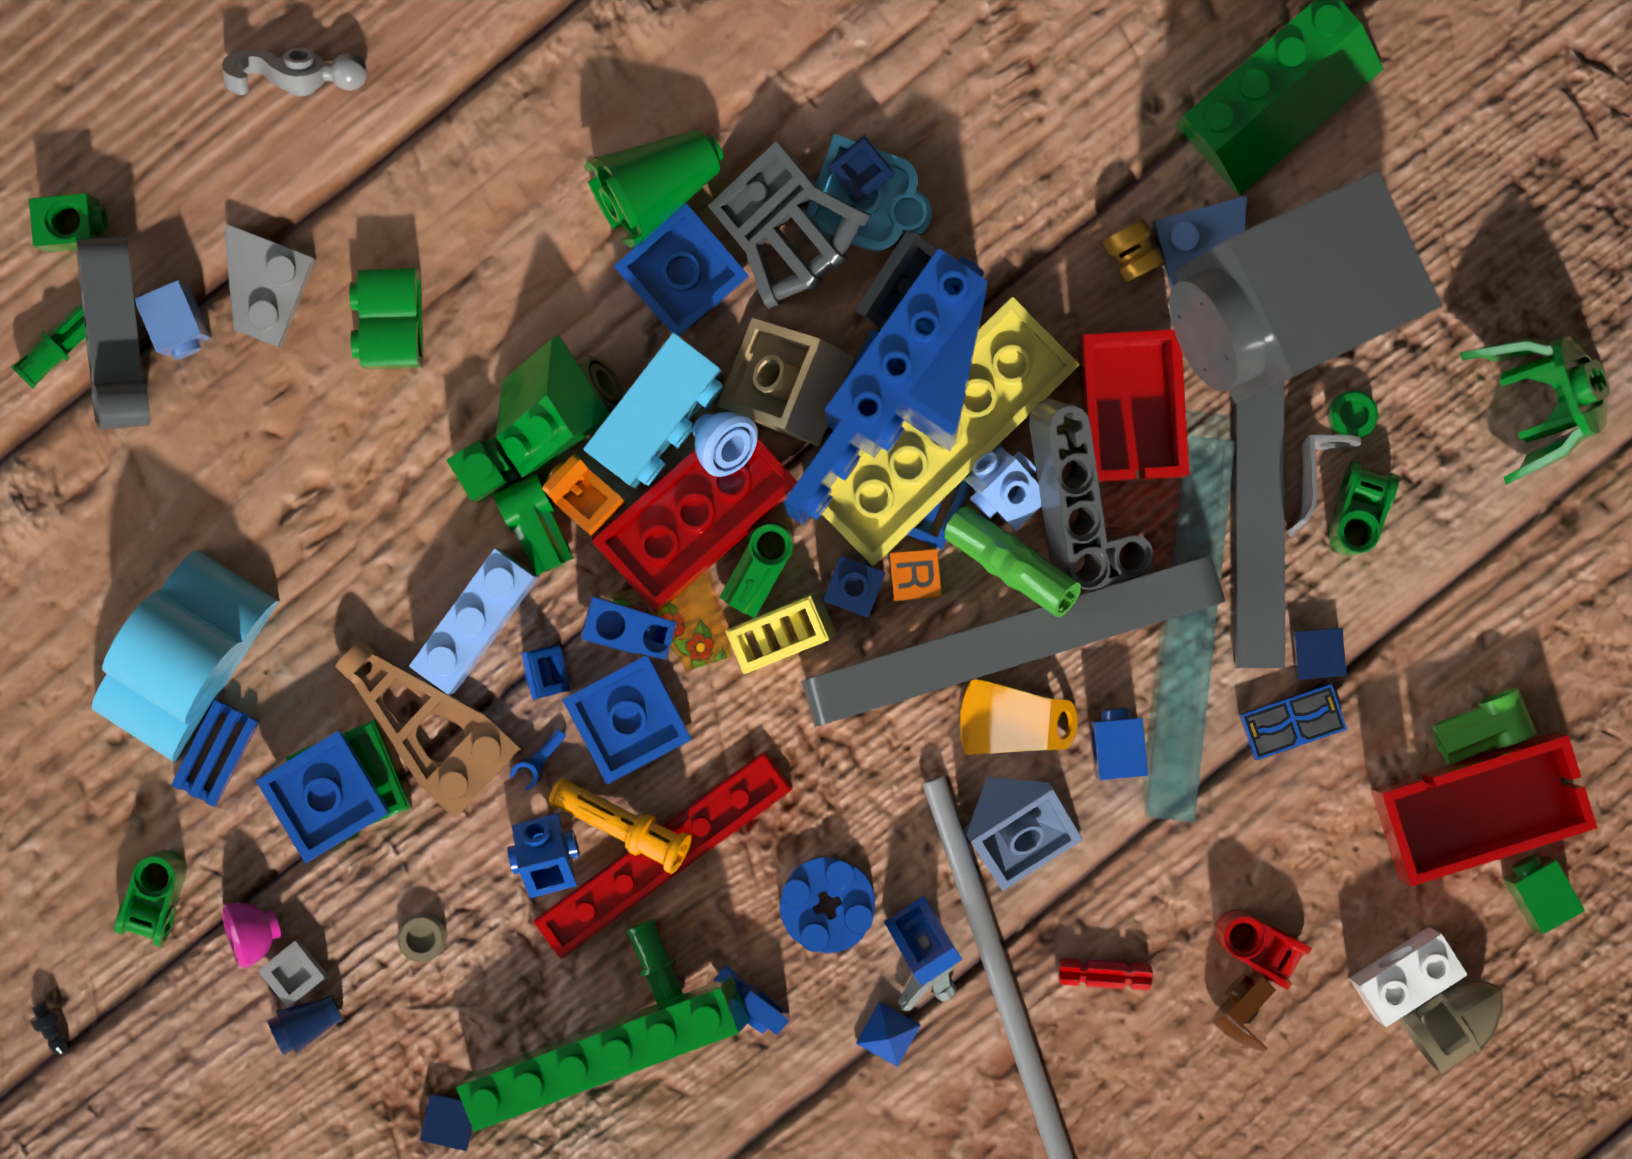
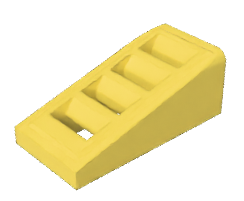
[725,591,836,674]

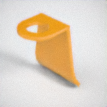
[959,678,1078,755]

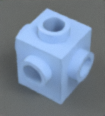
[964,446,1041,531]

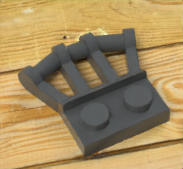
[708,141,870,309]

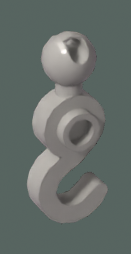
[222,48,368,96]

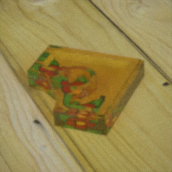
[612,572,732,671]

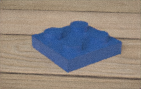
[614,203,749,337]
[562,655,693,784]
[256,730,391,863]

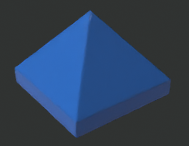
[521,644,571,700]
[856,1001,921,1067]

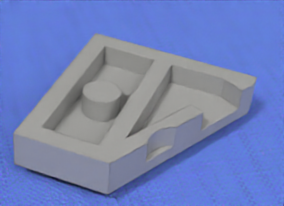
[225,224,316,348]

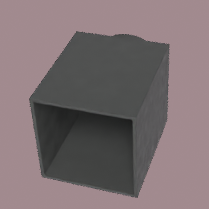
[1169,170,1443,403]

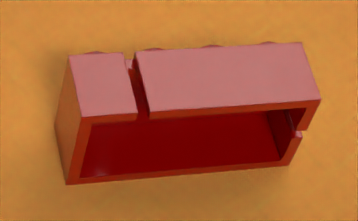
[1371,732,1598,887]

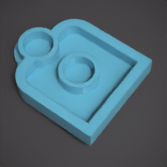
[807,134,932,252]

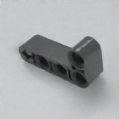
[76,235,150,430]
[1029,399,1154,590]

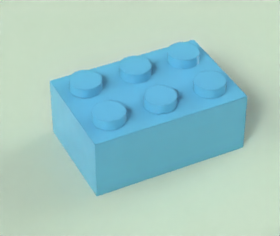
[583,333,724,489]

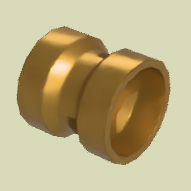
[1102,219,1167,284]

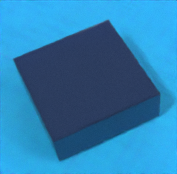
[827,135,895,205]
[1292,628,1347,680]
[420,1091,473,1151]

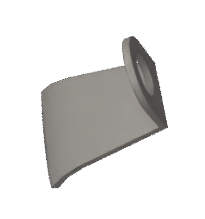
[1287,435,1361,537]

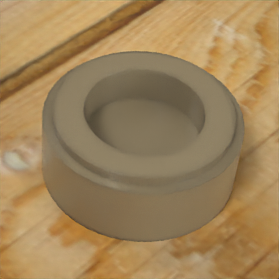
[397,913,447,962]

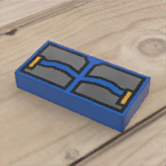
[1239,684,1347,760]

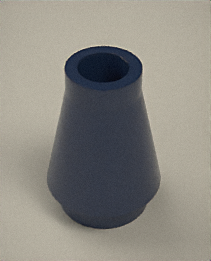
[267,995,343,1055]

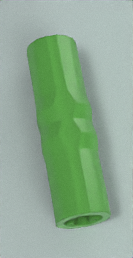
[944,506,1081,617]

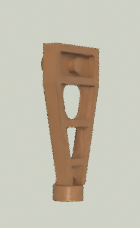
[335,639,522,819]

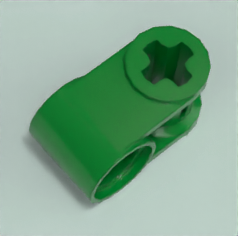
[1328,460,1400,556]
[114,850,187,947]

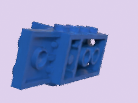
[784,248,988,526]

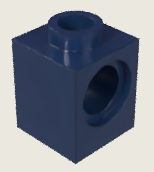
[823,555,886,618]

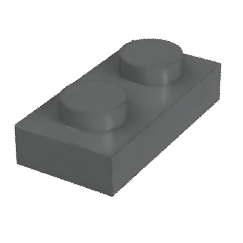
[855,230,937,330]

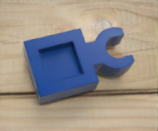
[713,964,790,1035]

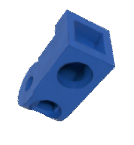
[581,595,678,660]

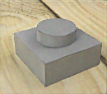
[258,938,329,1008]

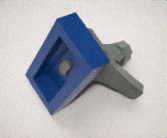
[884,896,963,1011]

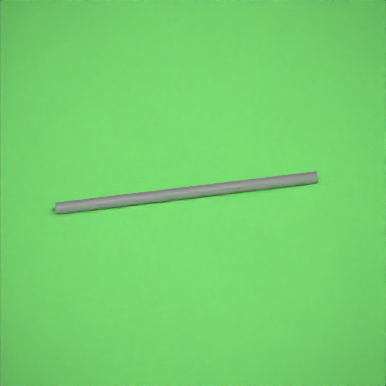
[922,776,1073,1159]

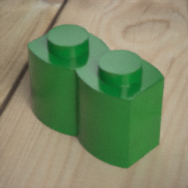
[349,268,424,370]

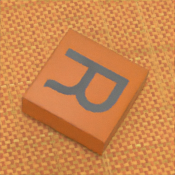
[889,549,942,601]

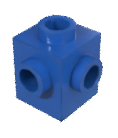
[507,813,580,898]

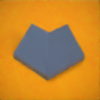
[962,777,1083,891]

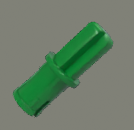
[11,305,85,389]
[626,919,684,1004]

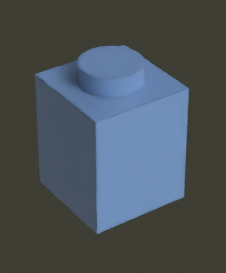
[134,280,212,360]

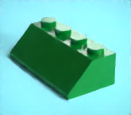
[1176,0,1384,196]

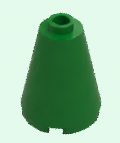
[584,129,724,248]

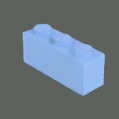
[409,548,539,695]

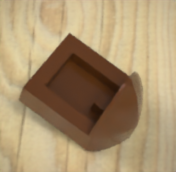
[1212,971,1276,1051]

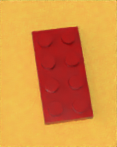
[592,438,797,614]

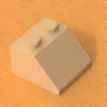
[717,318,855,446]

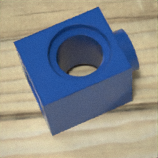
[1090,708,1148,780]

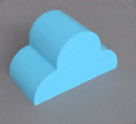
[92,550,279,762]

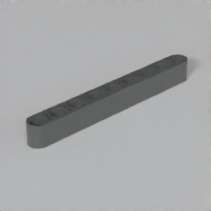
[801,555,1225,727]

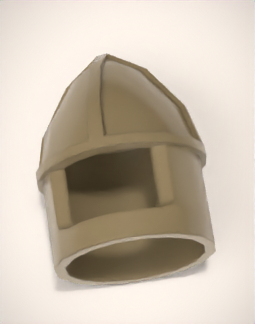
[1399,979,1503,1075]

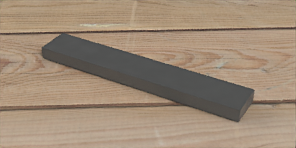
[1234,381,1285,668]

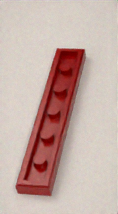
[533,750,793,959]

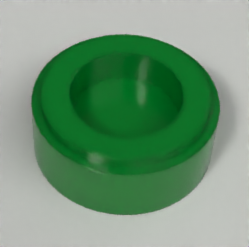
[1327,390,1378,437]

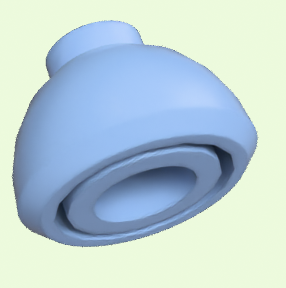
[693,411,758,477]

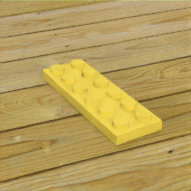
[822,297,1080,568]

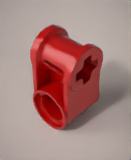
[1215,909,1312,990]

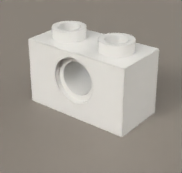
[1349,927,1468,1027]

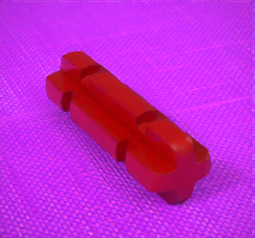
[1058,958,1153,991]

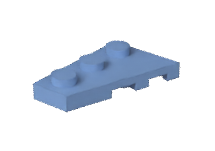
[1152,196,1247,291]

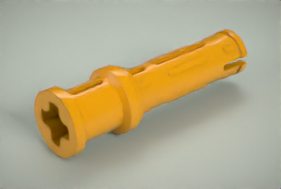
[549,777,692,874]

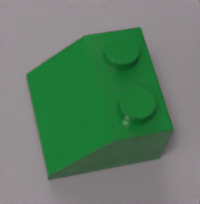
[496,335,610,477]

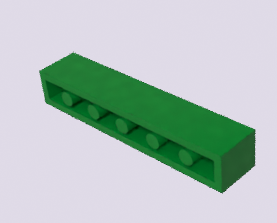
[456,976,750,1132]

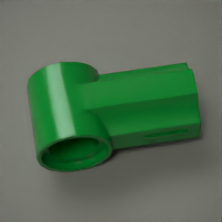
[493,472,574,576]
[719,523,795,618]

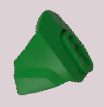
[1459,336,1610,485]

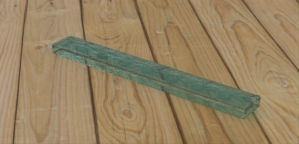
[1145,436,1235,822]

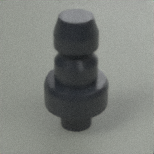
[30,1001,69,1055]

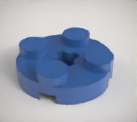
[780,856,875,953]

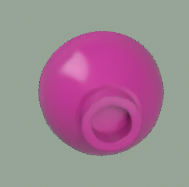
[221,902,281,969]

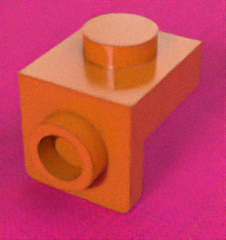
[542,454,626,539]

